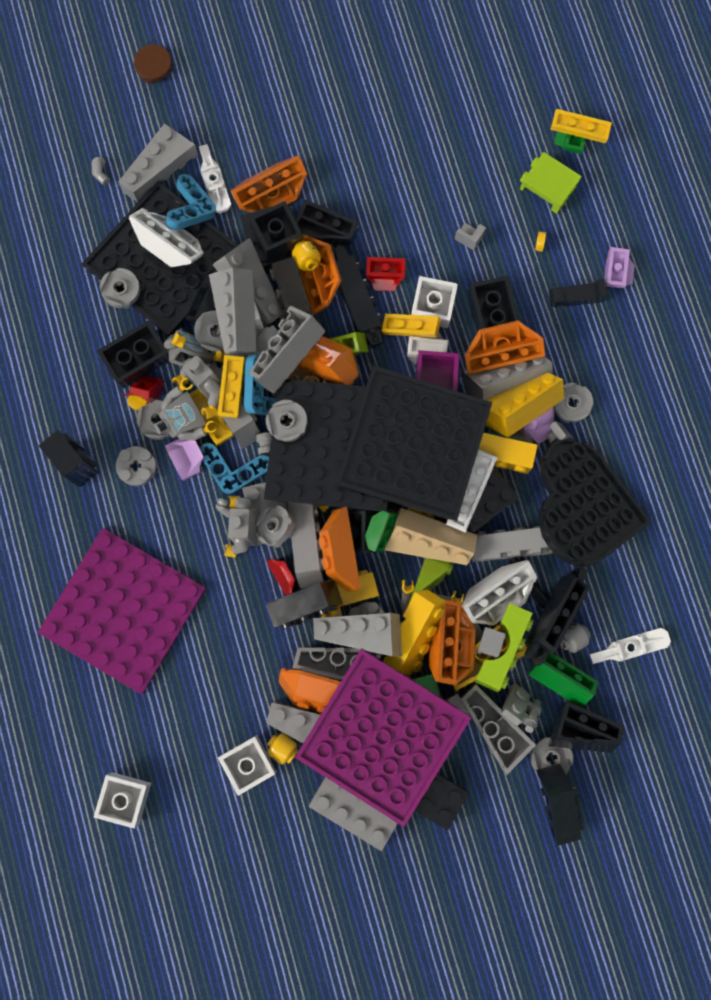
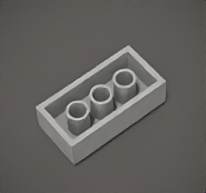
[309,777,397,851]

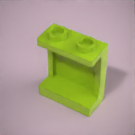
[520,152,582,214]

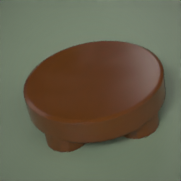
[134,44,172,84]

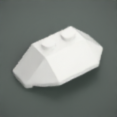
[129,208,203,267]
[462,560,537,625]

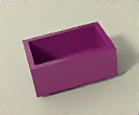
[415,350,459,391]

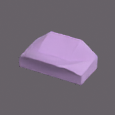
[604,247,635,288]
[520,406,554,444]
[165,439,204,481]

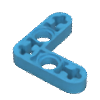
[166,174,216,230]
[244,354,276,416]
[200,443,269,495]

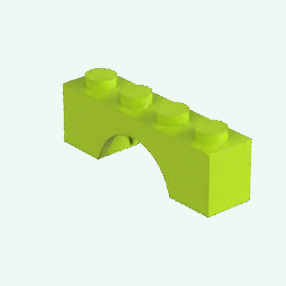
[475,603,534,692]

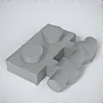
[501,683,542,733]

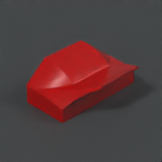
[366,257,405,291]
[123,375,164,403]
[267,559,297,596]

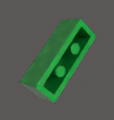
[529,653,599,708]

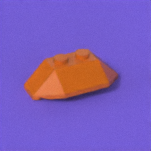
[231,155,307,212]
[292,235,342,315]
[464,320,545,375]
[296,336,359,385]
[319,507,361,591]
[429,599,476,685]
[279,668,341,714]

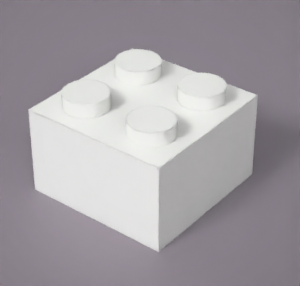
[411,276,458,328]
[218,735,277,796]
[94,772,151,829]

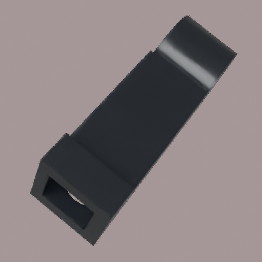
[548,279,608,307]

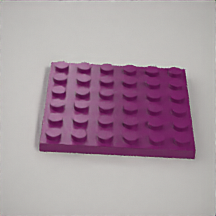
[37,528,206,694]
[295,649,471,827]

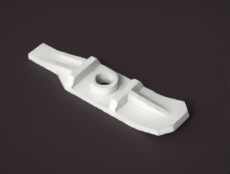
[199,144,231,213]
[590,628,671,664]

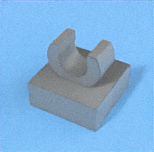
[546,421,573,444]

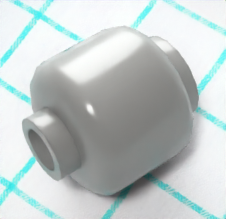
[560,623,590,653]

